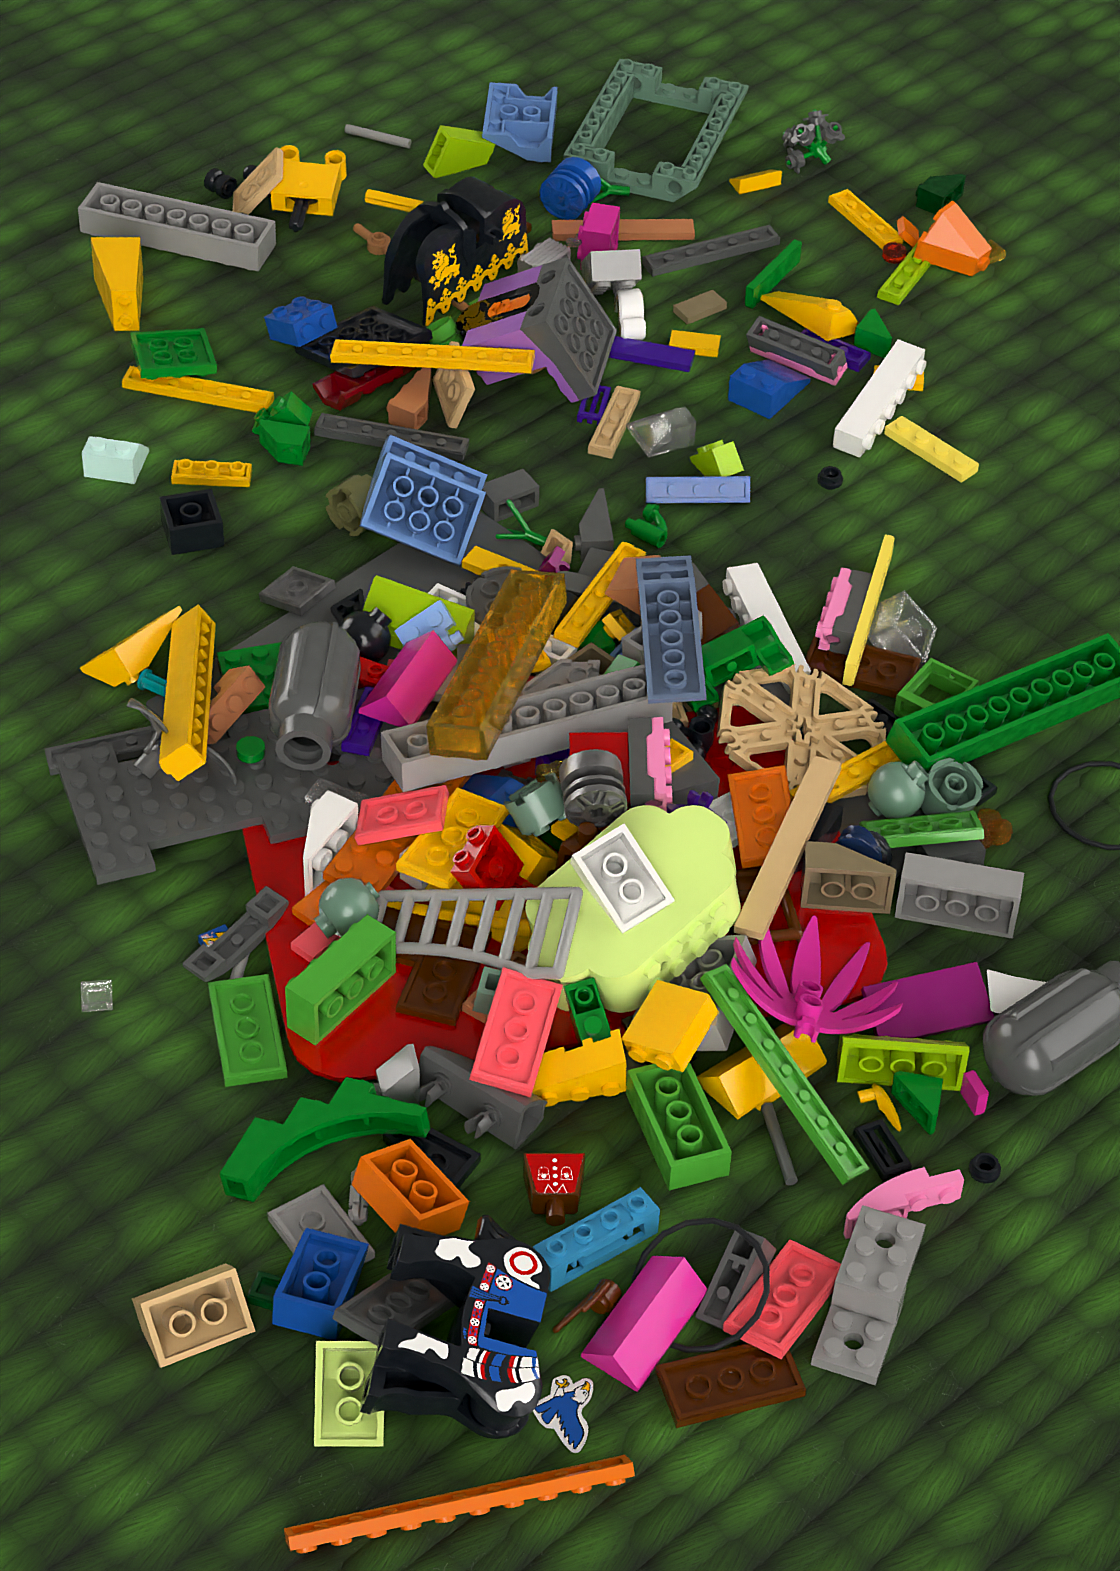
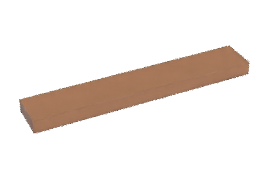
[552,219,695,241]

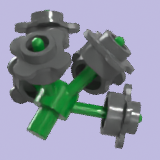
[782,109,845,174]

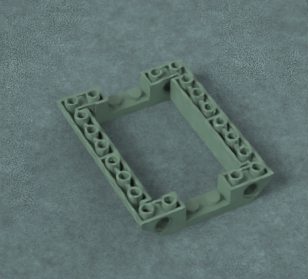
[563,59,749,202]

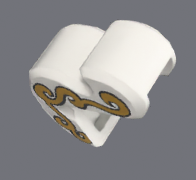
[614,288,646,340]

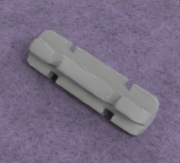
[348,1167,368,1226]

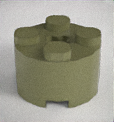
[326,474,372,536]

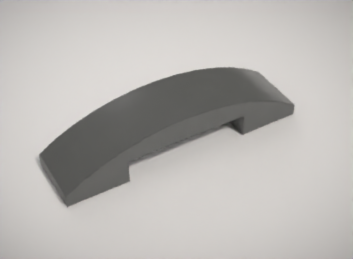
[182,886,289,982]

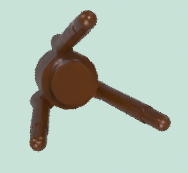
[553,1279,622,1333]

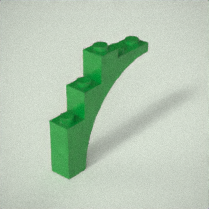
[219,1077,431,1202]

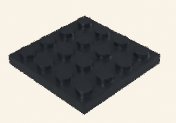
[294,306,433,378]

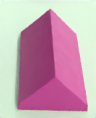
[359,630,457,727]
[580,1256,707,1392]

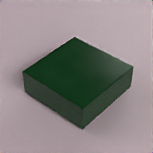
[246,1271,282,1311]

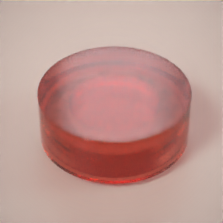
[882,242,907,264]

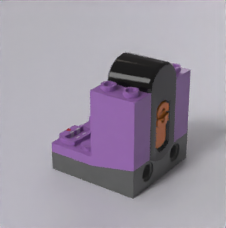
[455,256,617,403]

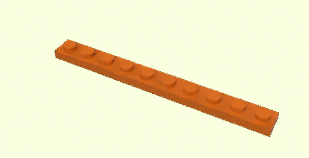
[284,1455,635,1553]

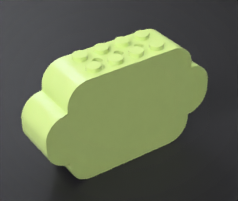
[525,805,741,1013]

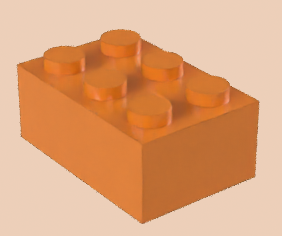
[351,1139,470,1236]

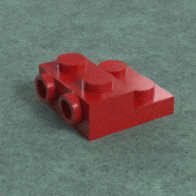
[450,825,524,911]

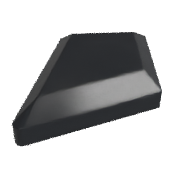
[331,589,365,624]

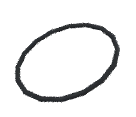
[1048,761,1120,850]
[632,1217,770,1353]

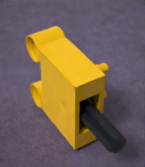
[270,145,347,232]

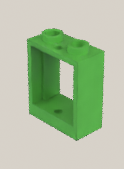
[894,658,979,718]

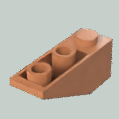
[387,368,432,430]

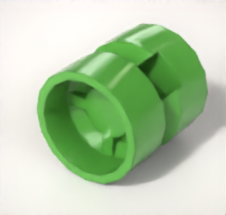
[427,316,464,346]

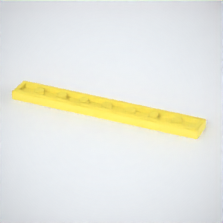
[842,534,895,686]

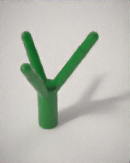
[589,177,630,205]
[495,499,547,547]

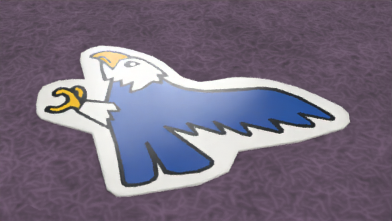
[533,1375,593,1453]

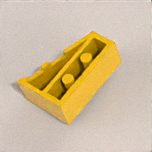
[532,1029,626,1107]

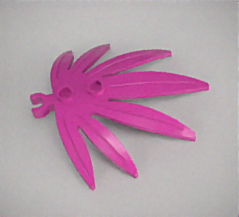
[731,915,903,1043]

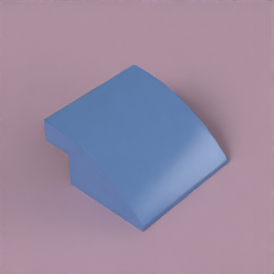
[360,435,487,566]

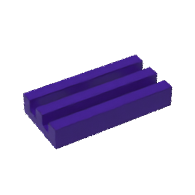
[577,385,611,425]

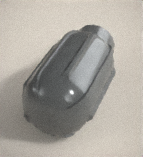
[269,621,361,771]
[983,960,1120,1096]

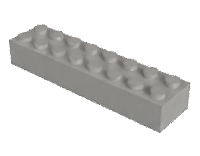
[78,182,276,271]

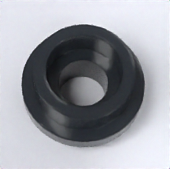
[817,466,843,490]
[969,1153,1001,1184]

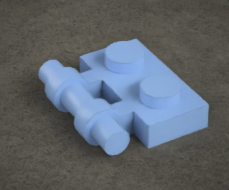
[394,600,465,652]

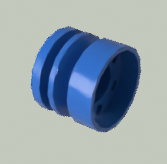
[539,157,601,220]

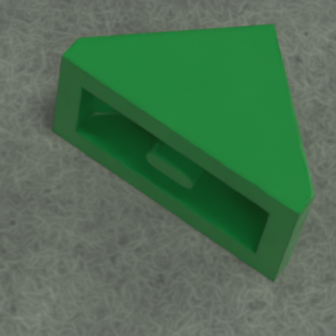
[854,309,892,358]
[891,1071,943,1135]

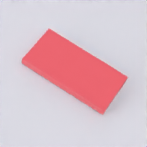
[469,967,563,1098]
[723,1240,841,1359]

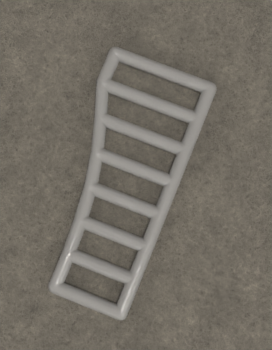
[376,887,583,979]

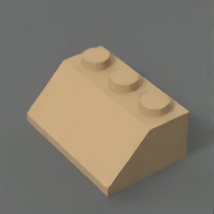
[132,1263,255,1368]

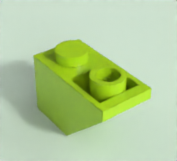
[690,440,744,476]

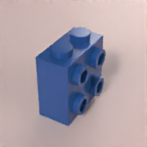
[264,296,338,347]

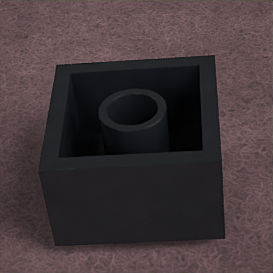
[159,488,224,555]

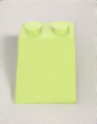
[314,1341,385,1447]

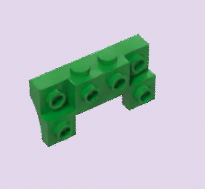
[686,615,794,713]

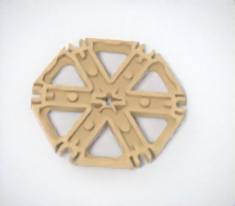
[717,664,886,799]

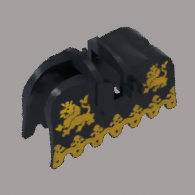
[382,176,529,327]

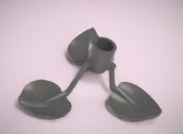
[127,698,237,786]

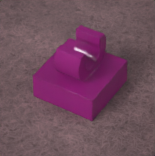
[538,546,570,579]

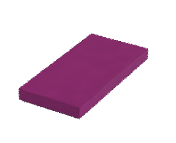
[861,962,995,1038]

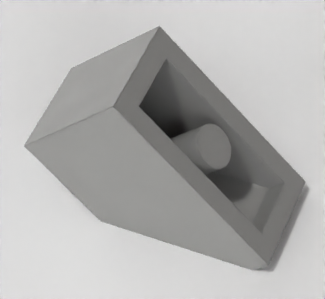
[373,1044,420,1105]

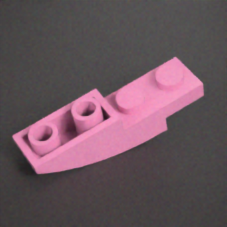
[843,1167,964,1239]

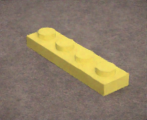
[884,416,979,483]

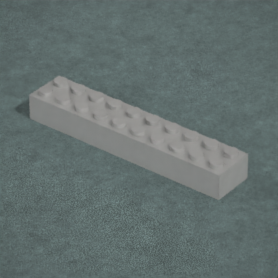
[381,664,673,792]

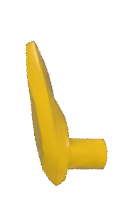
[857,1083,901,1132]

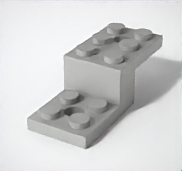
[811,1205,926,1386]

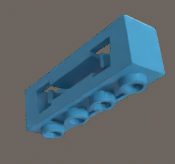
[533,1187,660,1292]

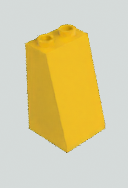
[91,237,143,331]

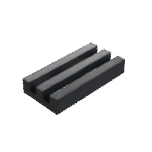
[853,1119,912,1182]

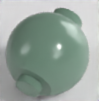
[868,760,930,818]
[314,877,380,938]

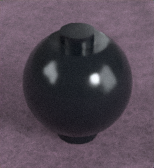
[339,607,392,662]

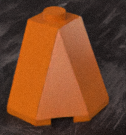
[914,201,992,277]

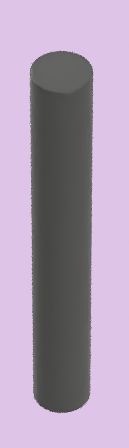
[761,1103,798,1185]

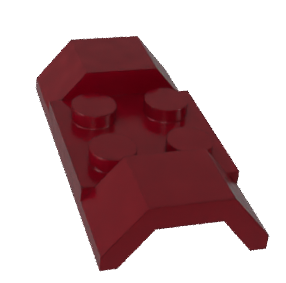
[313,365,416,410]

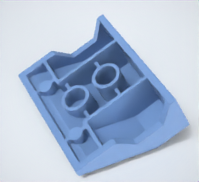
[482,82,558,162]

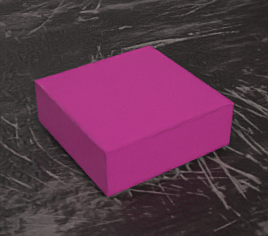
[960,1070,989,1116]

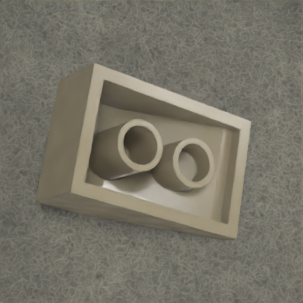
[800,841,896,914]

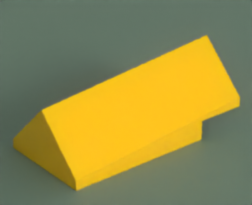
[697,1023,827,1119]

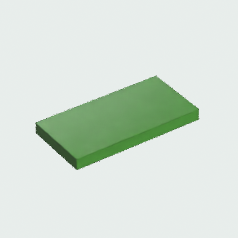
[859,810,984,848]
[208,974,288,1087]

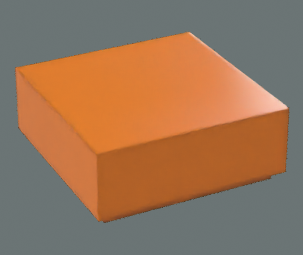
[897,216,919,247]

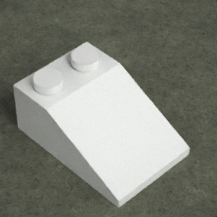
[303,790,358,896]
[570,824,675,934]

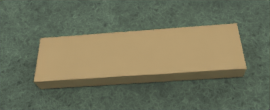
[588,386,641,459]

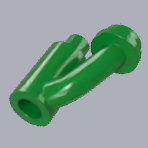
[625,503,668,548]

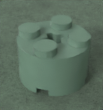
[921,758,983,815]
[503,773,566,837]

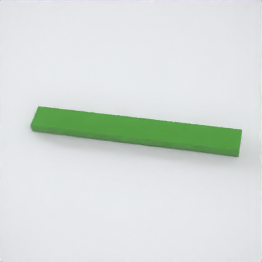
[700,964,870,1185]

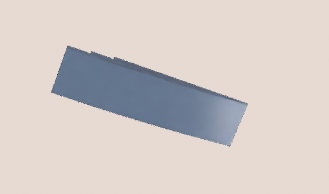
[636,555,706,704]

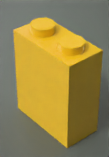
[621,980,719,1072]

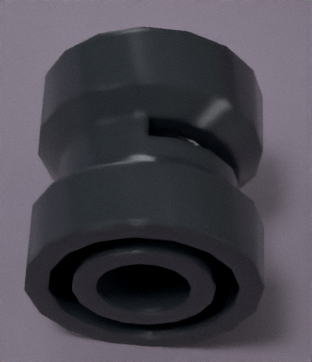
[204,168,237,199]

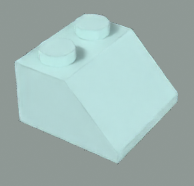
[82,436,149,484]

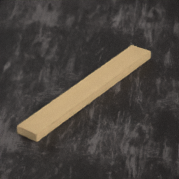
[734,756,842,941]

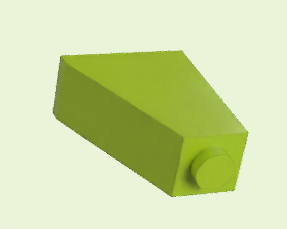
[423,125,496,178]

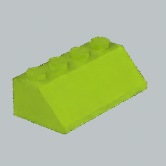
[363,575,475,657]
[837,1033,969,1091]

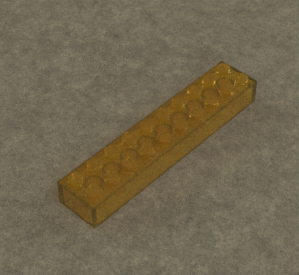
[426,569,567,761]

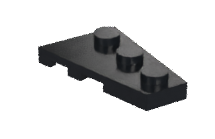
[383,1127,481,1189]

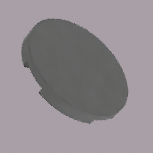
[466,566,549,632]

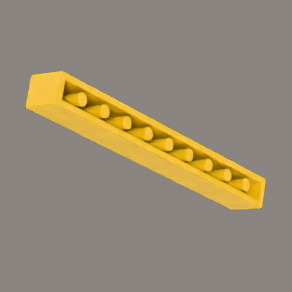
[159,604,216,781]

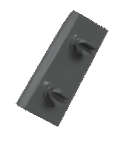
[415,1046,548,1150]

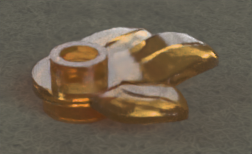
[978,808,1013,849]

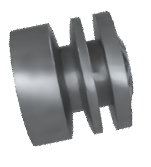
[559,749,627,828]

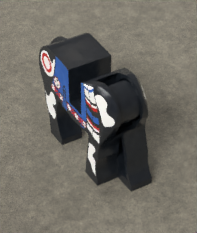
[360,1215,550,1439]

